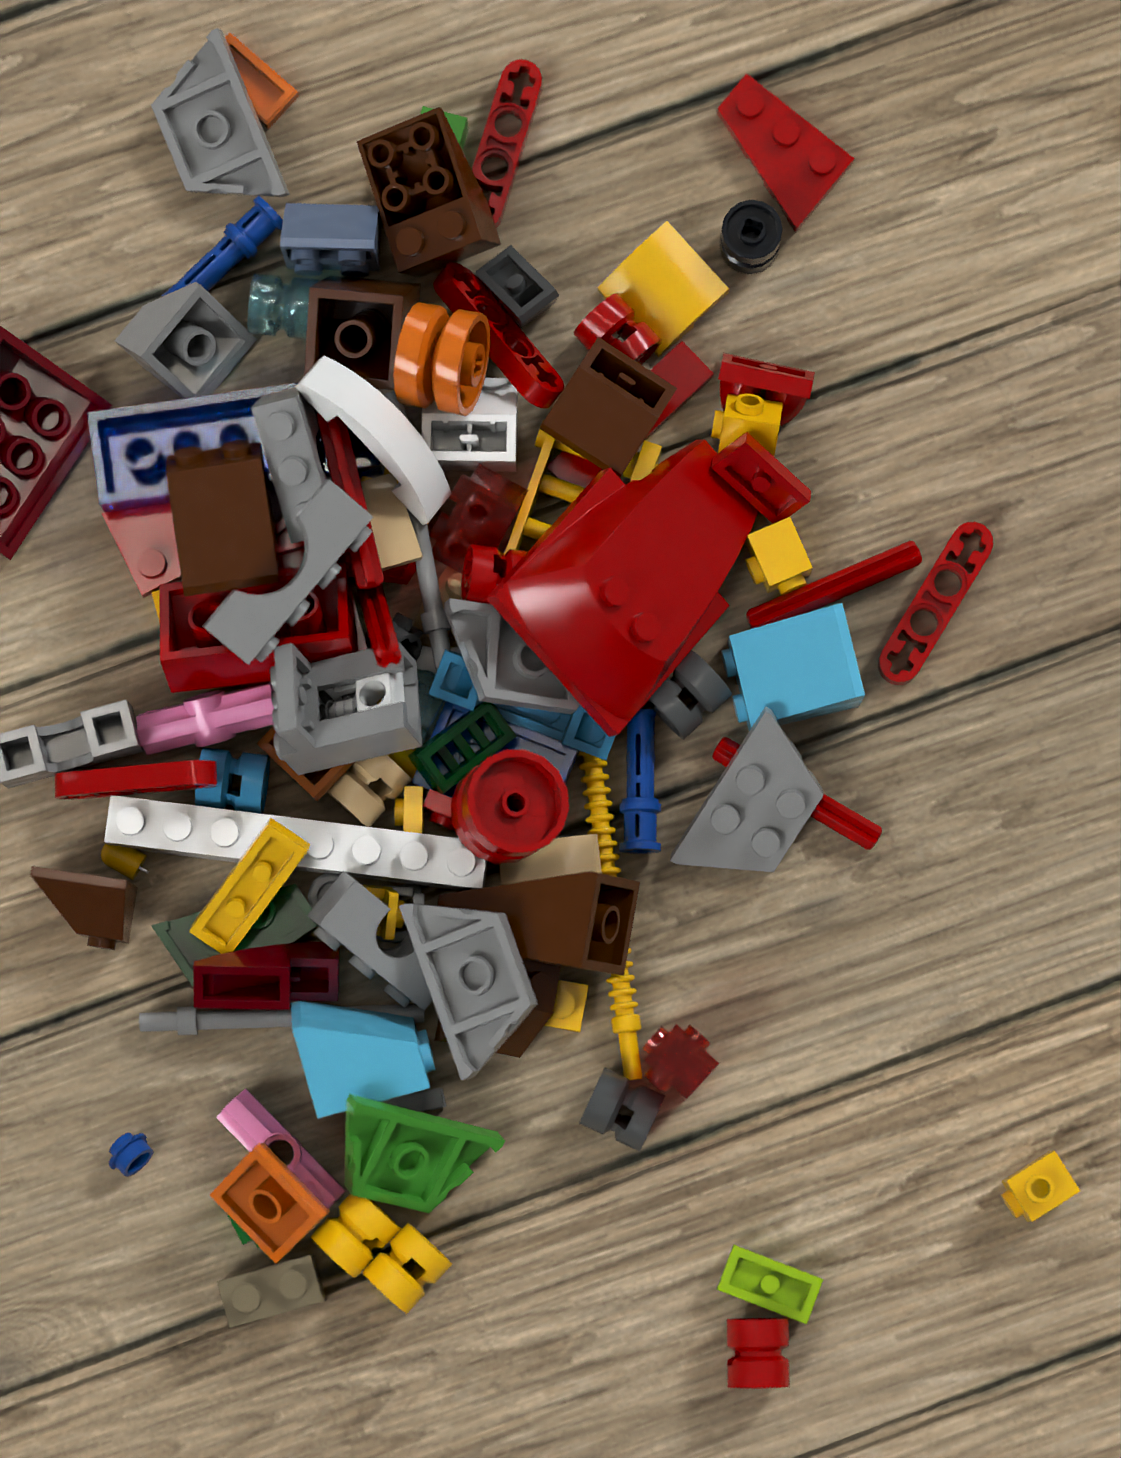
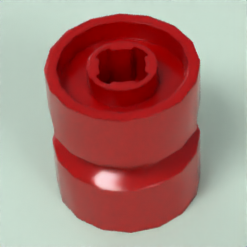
[574,293,662,365]
[461,544,528,604]
[727,1318,790,1388]

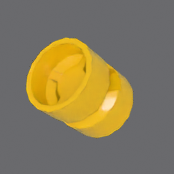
[310,1193,401,1278]
[362,1223,453,1314]

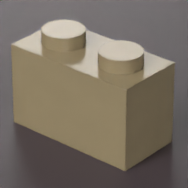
[217,1254,327,1328]

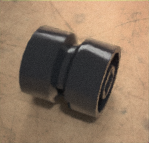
[720,200,783,274]

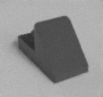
[474,245,559,329]

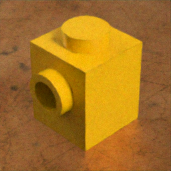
[711,393,783,456]
[745,517,813,595]
[1001,1150,1080,1222]

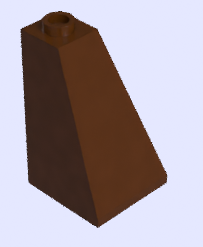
[437,871,640,976]

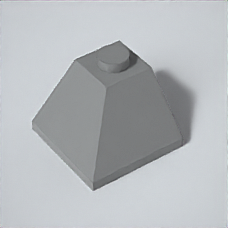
[115,282,257,410]

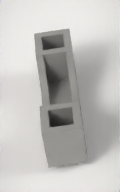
[202,479,373,665]

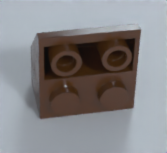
[539,337,677,478]

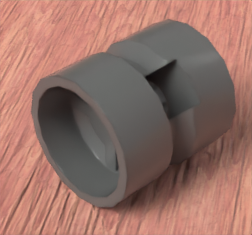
[647,650,732,740]
[579,1068,665,1152]

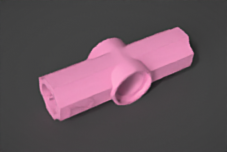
[136,682,274,755]
[216,1089,346,1209]

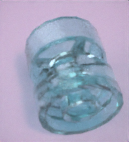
[248,273,320,339]

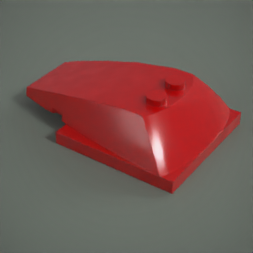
[486,439,758,736]

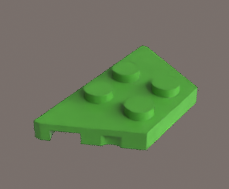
[344,1094,505,1213]

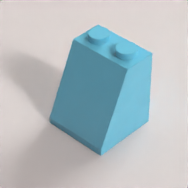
[721,603,865,731]
[291,1001,436,1118]

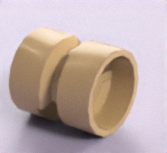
[327,755,412,827]

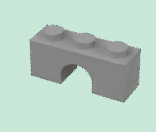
[251,388,331,544]
[0,699,144,789]
[307,872,433,1011]

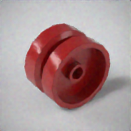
[451,749,569,863]

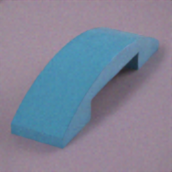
[428,649,616,760]

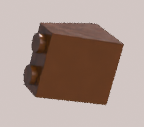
[304,275,421,390]
[166,440,280,596]

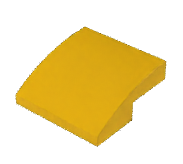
[597,221,729,357]

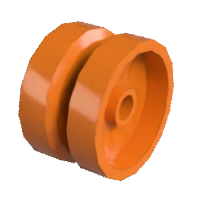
[394,302,490,416]

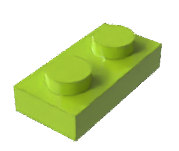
[716,1244,824,1324]

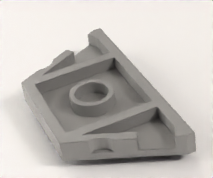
[151,28,290,197]
[444,598,580,714]
[670,706,824,872]
[399,903,538,1080]

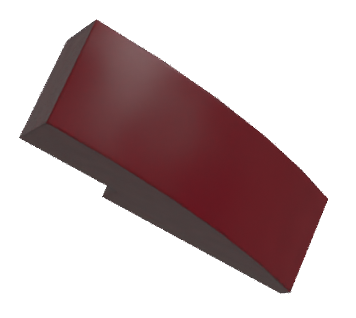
[193,942,340,1010]

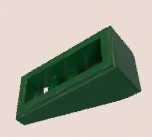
[408,701,517,793]

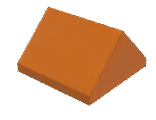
[209,1142,330,1264]

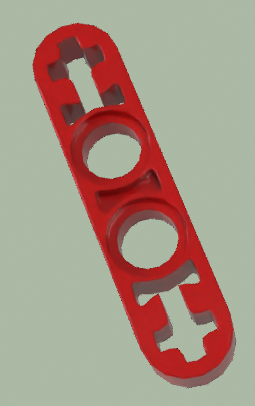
[472,59,542,229]
[433,262,565,409]
[878,522,993,685]
[55,760,217,800]

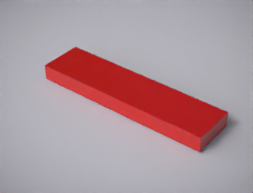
[547,341,714,488]

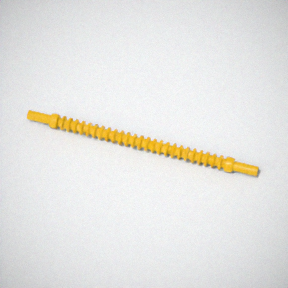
[578,750,643,1081]

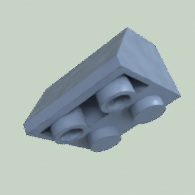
[280,203,381,278]

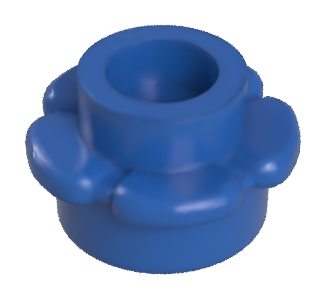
[109,1133,153,1177]

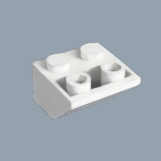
[422,378,518,472]

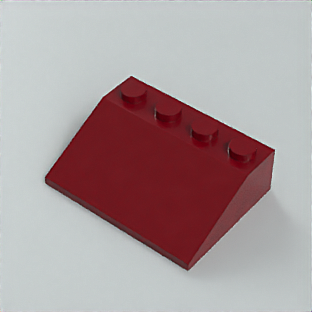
[0,326,113,560]

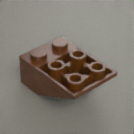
[357,107,501,278]

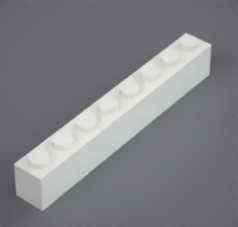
[104,795,488,891]

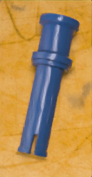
[162,195,283,297]
[619,709,661,854]

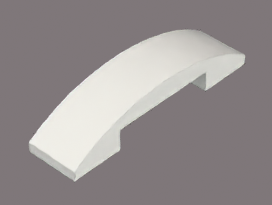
[295,356,452,525]

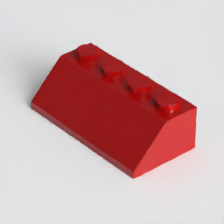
[159,561,357,693]

